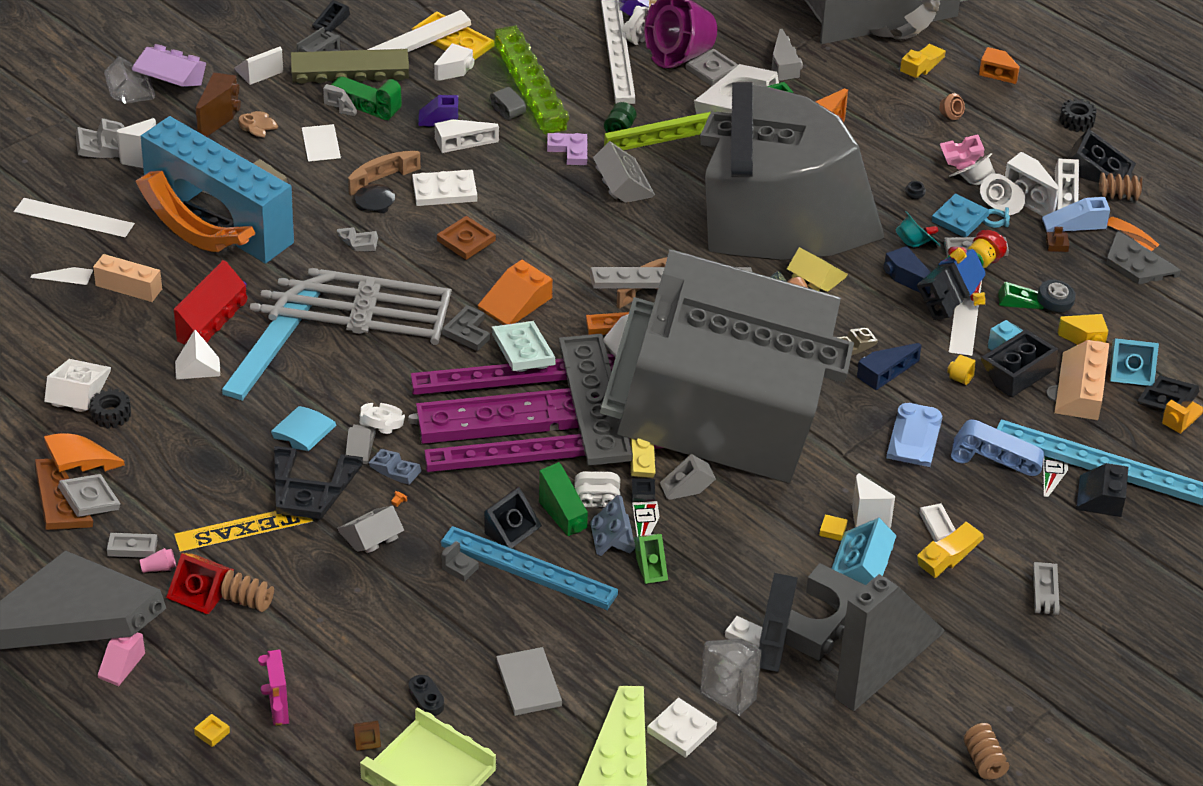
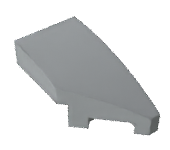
[323,84,357,116]
[337,227,378,251]

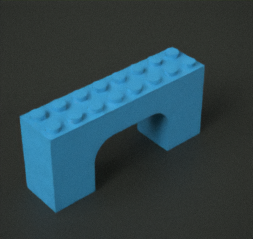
[140,116,294,264]

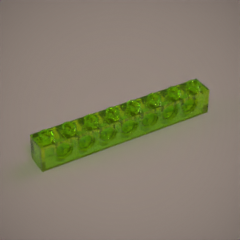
[495,25,569,135]

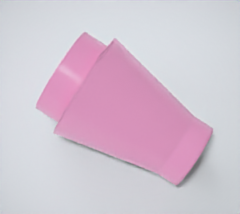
[140,548,176,573]

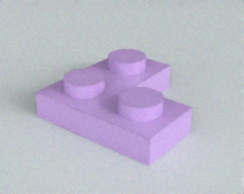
[547,133,587,165]

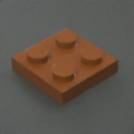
[437,216,496,260]

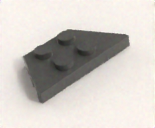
[1106,231,1181,284]

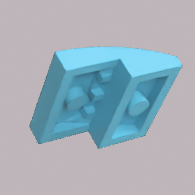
[271,406,336,451]

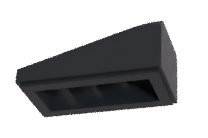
[312,0,350,32]

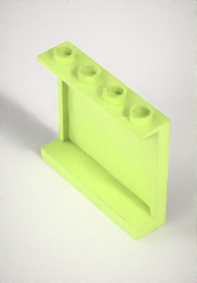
[360,707,496,786]

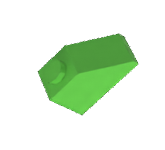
[634,534,668,584]

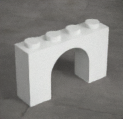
[694,64,779,115]

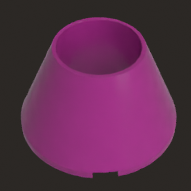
[644,0,717,68]

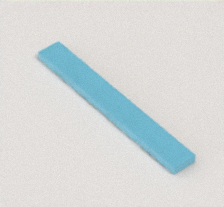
[222,290,320,401]

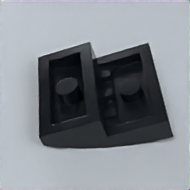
[1137,375,1200,411]

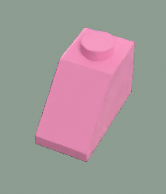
[98,632,145,686]

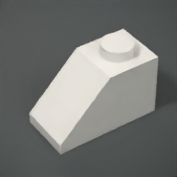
[434,44,474,81]

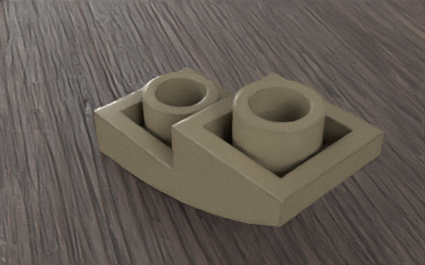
[837,328,878,355]

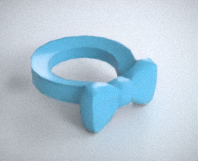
[983,207,1010,228]

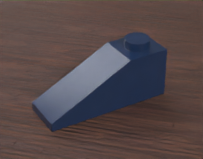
[883,246,931,293]
[857,343,922,390]

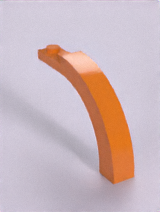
[136,171,256,252]

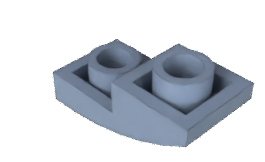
[369,449,421,485]

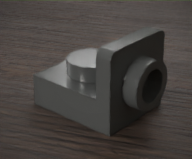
[441,541,479,582]

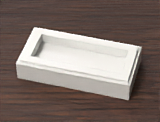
[919,503,956,542]

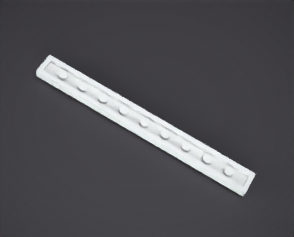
[600,0,635,104]

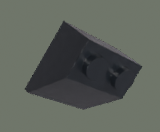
[1076,463,1129,517]

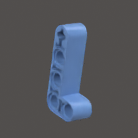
[951,420,1044,476]

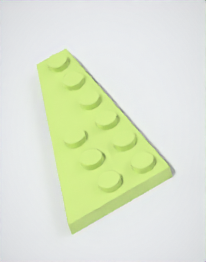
[578,686,647,786]

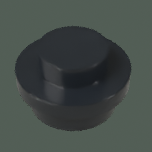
[905,181,926,199]

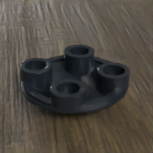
[355,184,395,213]

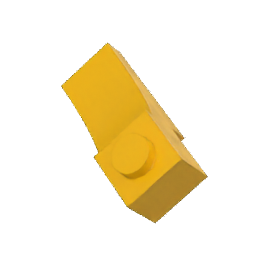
[900,44,946,78]
[917,522,984,578]

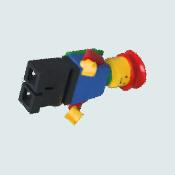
[917,230,1007,320]

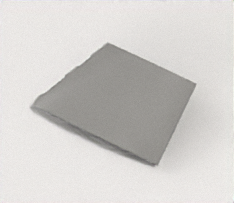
[76,118,124,158]

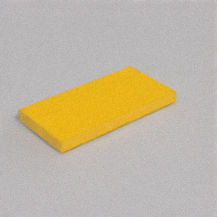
[412,12,494,60]

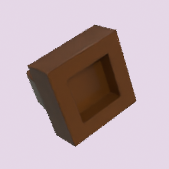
[1046,227,1069,252]
[353,721,381,751]

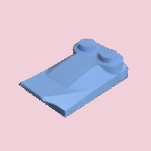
[886,403,942,467]

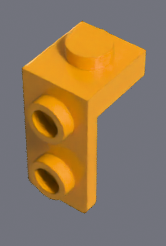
[1162,400,1203,434]

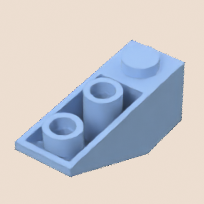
[1042,197,1110,232]

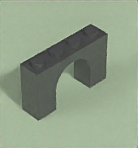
[785,563,865,661]

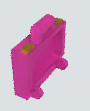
[258,650,289,726]

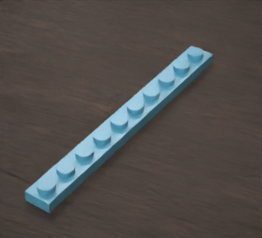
[997,419,1203,505]

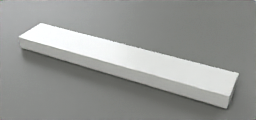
[368,10,471,52]

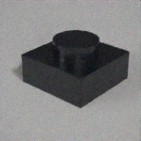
[632,479,655,501]

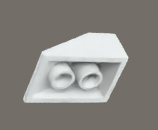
[1005,152,1059,216]
[44,359,111,411]

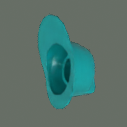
[896,211,940,247]

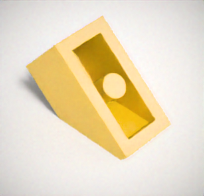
[1058,314,1108,345]

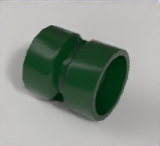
[604,102,637,133]

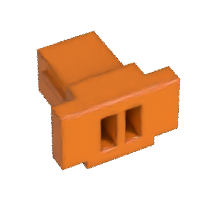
[391,491,407,507]

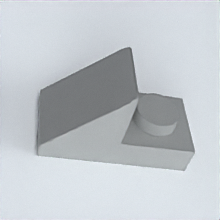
[346,424,376,464]

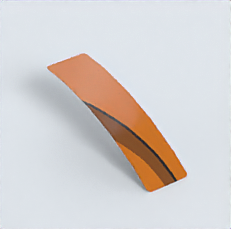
[1107,217,1159,251]

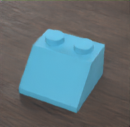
[1110,338,1159,386]

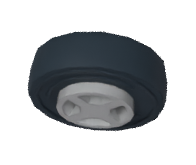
[1037,280,1076,312]

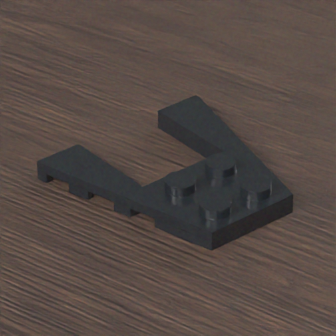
[274,446,363,519]

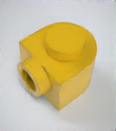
[947,355,975,385]

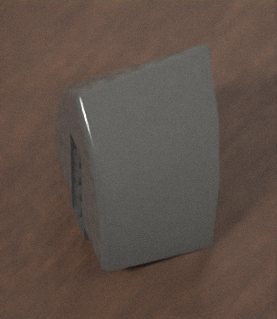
[700,85,884,260]

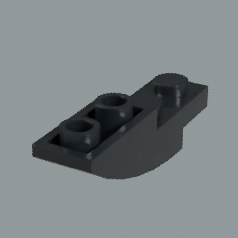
[755,573,798,672]

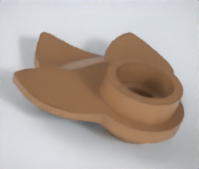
[238,111,278,138]

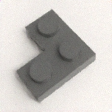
[442,305,490,351]

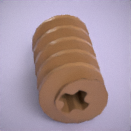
[1099,173,1143,201]
[221,570,274,612]
[964,723,1009,780]

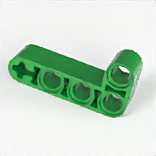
[331,76,402,120]

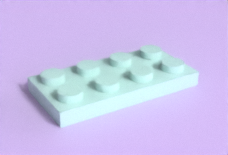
[492,321,555,372]

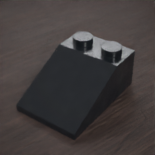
[1067,129,1136,183]

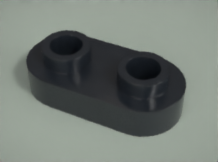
[409,675,444,716]

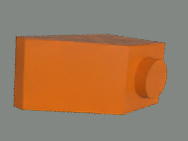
[979,47,1020,84]

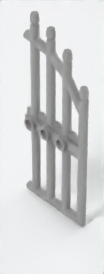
[250,268,452,345]

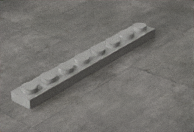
[589,267,752,288]

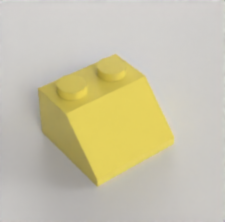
[787,247,848,292]

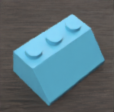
[832,518,896,585]

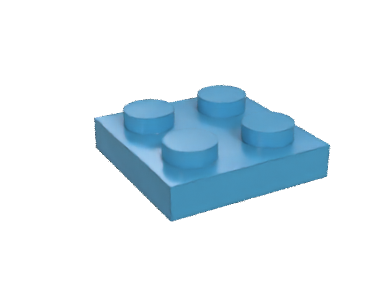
[932,194,989,237]

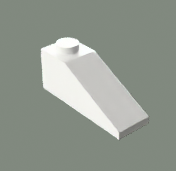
[435,120,499,153]
[1055,159,1079,210]

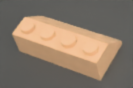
[1054,340,1109,420]

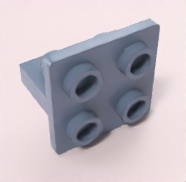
[590,495,635,556]

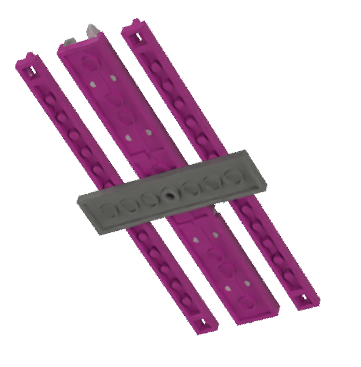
[409,334,664,472]

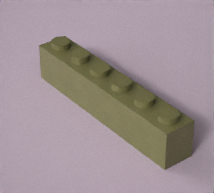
[291,49,409,84]

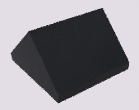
[484,487,542,549]

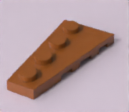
[35,458,93,530]

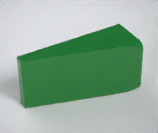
[998,282,1044,309]

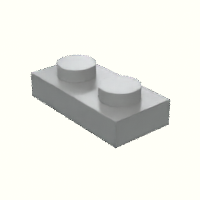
[107,533,158,557]

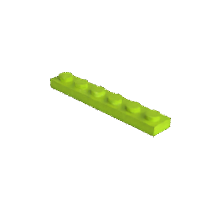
[604,111,716,150]

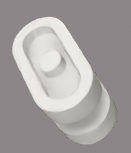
[575,472,620,507]

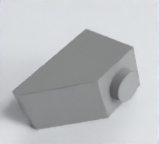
[660,454,716,500]

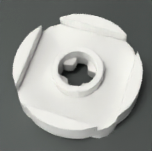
[623,6,649,45]
[359,403,405,434]

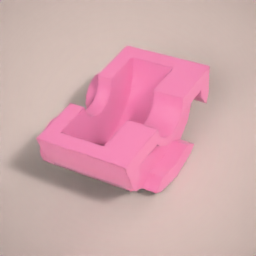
[940,135,984,169]

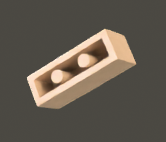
[93,254,162,302]

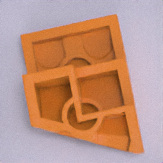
[44,434,125,472]

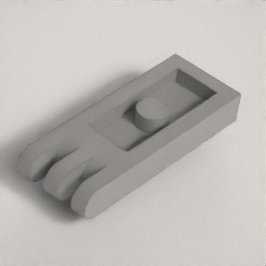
[1033,562,1059,615]

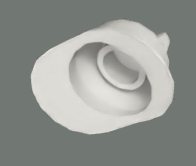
[949,153,995,185]
[980,174,1025,215]

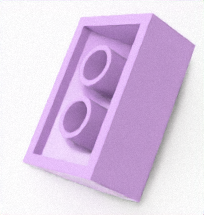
[132,44,206,86]

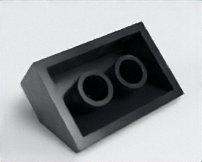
[981,329,1058,397]

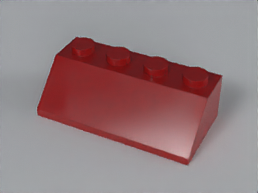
[174,260,247,345]

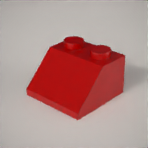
[166,553,234,614]

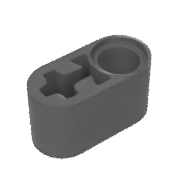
[490,87,526,120]

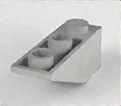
[772,29,803,81]

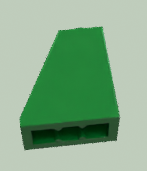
[539,462,588,536]

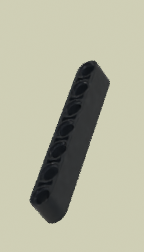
[731,82,753,177]

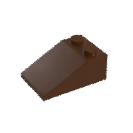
[196,72,241,137]

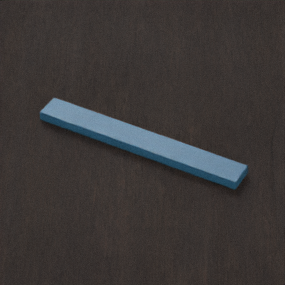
[441,526,618,610]

